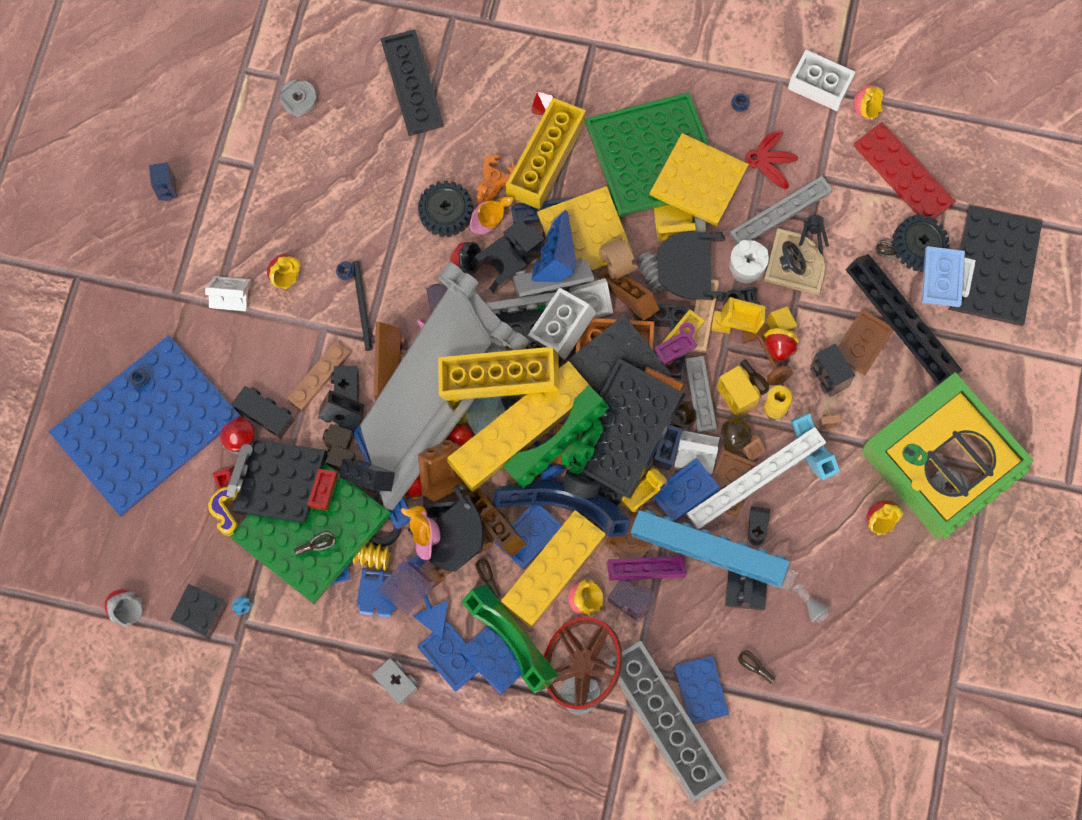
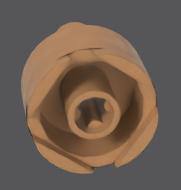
[599,236,638,279]

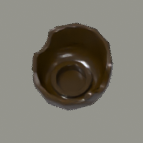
[670,404,697,431]

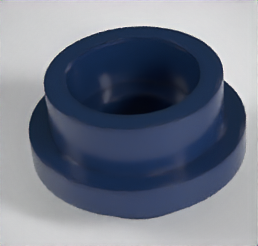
[731,94,750,112]
[336,261,355,280]
[129,369,149,388]

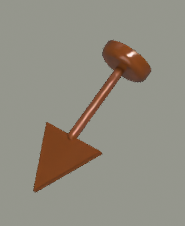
[743,324,793,385]

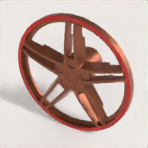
[544,617,623,710]

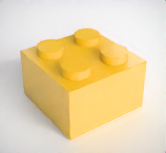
[716,366,760,419]

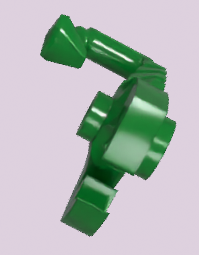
[562,419,603,474]

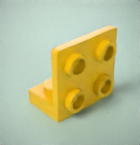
[654,205,696,242]

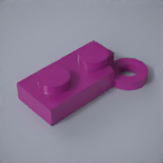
[654,322,697,366]

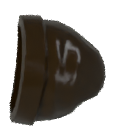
[721,418,752,451]

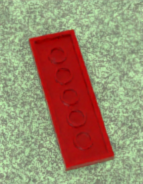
[853,122,956,221]

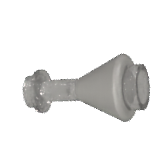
[792,582,831,624]

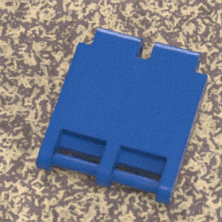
[356,568,402,618]

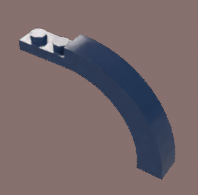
[492,480,630,537]

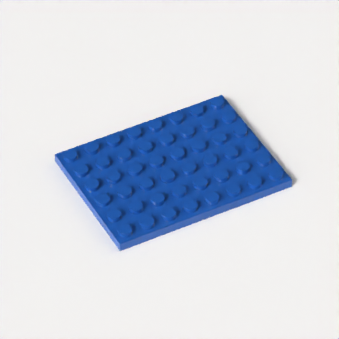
[48,335,241,517]

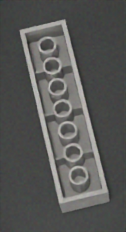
[606,641,728,804]

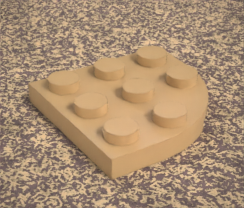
[764,228,825,295]

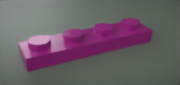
[606,556,687,581]

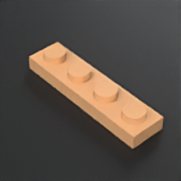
[692,279,719,353]

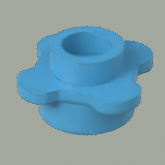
[232,596,253,616]

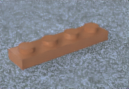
[287,341,351,412]

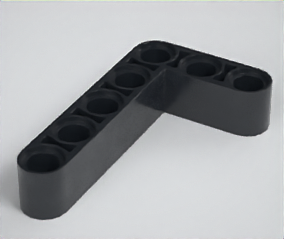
[633,304,688,392]

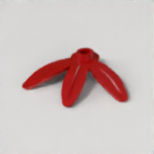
[745,130,798,189]

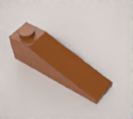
[598,271,659,320]

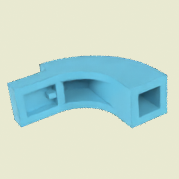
[790,412,840,480]

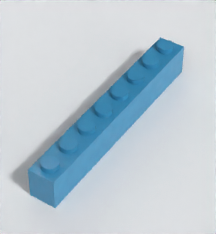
[631,510,790,588]

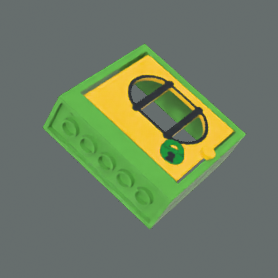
[861,372,1034,540]

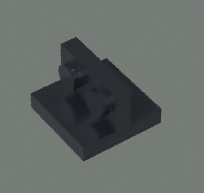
[725,570,767,611]

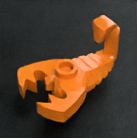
[476,155,516,204]

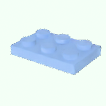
[922,246,965,307]

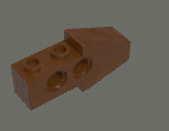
[468,487,527,557]

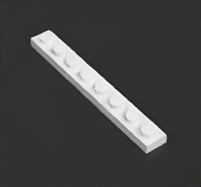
[687,427,826,530]

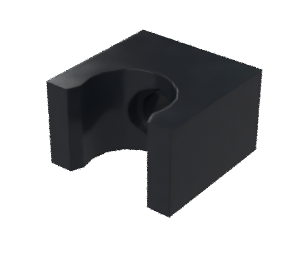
[470,236,527,293]

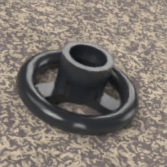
[780,241,806,275]

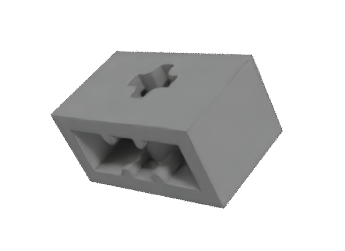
[372,659,418,706]

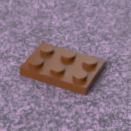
[838,309,894,376]
[705,449,759,518]
[604,503,664,559]

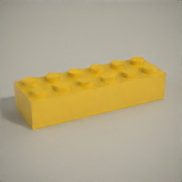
[506,98,586,209]
[438,347,559,401]
[501,510,606,629]

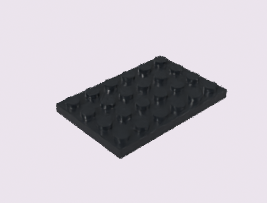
[948,205,1043,326]
[570,359,686,499]

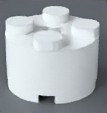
[729,240,769,284]

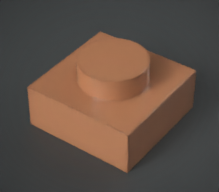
[818,413,842,430]
[742,435,766,461]

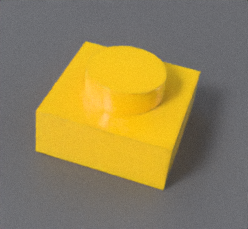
[711,311,731,334]

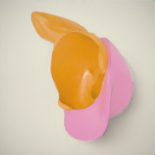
[470,197,514,235]
[401,506,441,560]

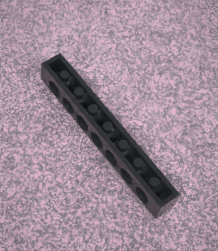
[845,254,963,385]

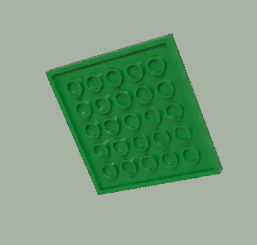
[585,92,709,217]
[229,463,391,605]

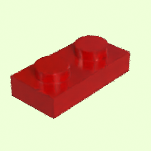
[307,469,338,511]

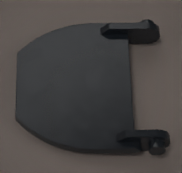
[658,232,726,302]
[408,483,484,572]

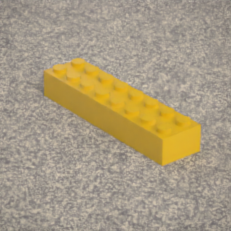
[447,361,590,492]

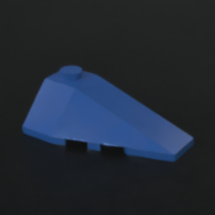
[531,210,575,282]

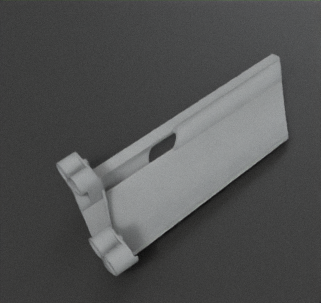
[360,262,530,510]

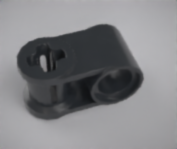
[723,287,760,307]
[748,506,770,545]

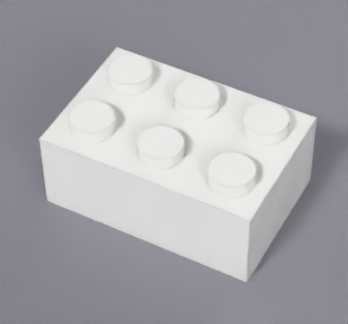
[788,50,856,111]
[528,287,596,360]

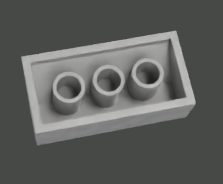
[512,258,594,298]

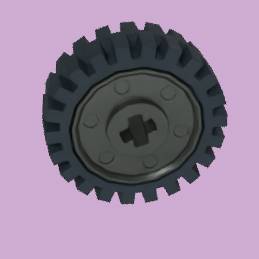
[418,181,473,237]
[891,214,950,272]

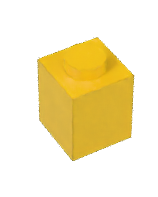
[766,306,797,332]

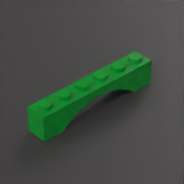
[503,385,609,488]
[461,584,559,693]

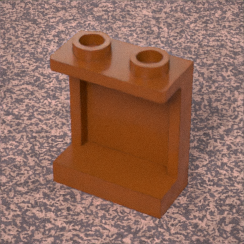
[418,440,465,502]

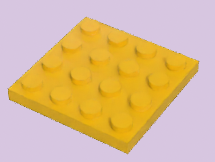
[650,133,749,227]
[537,186,633,271]

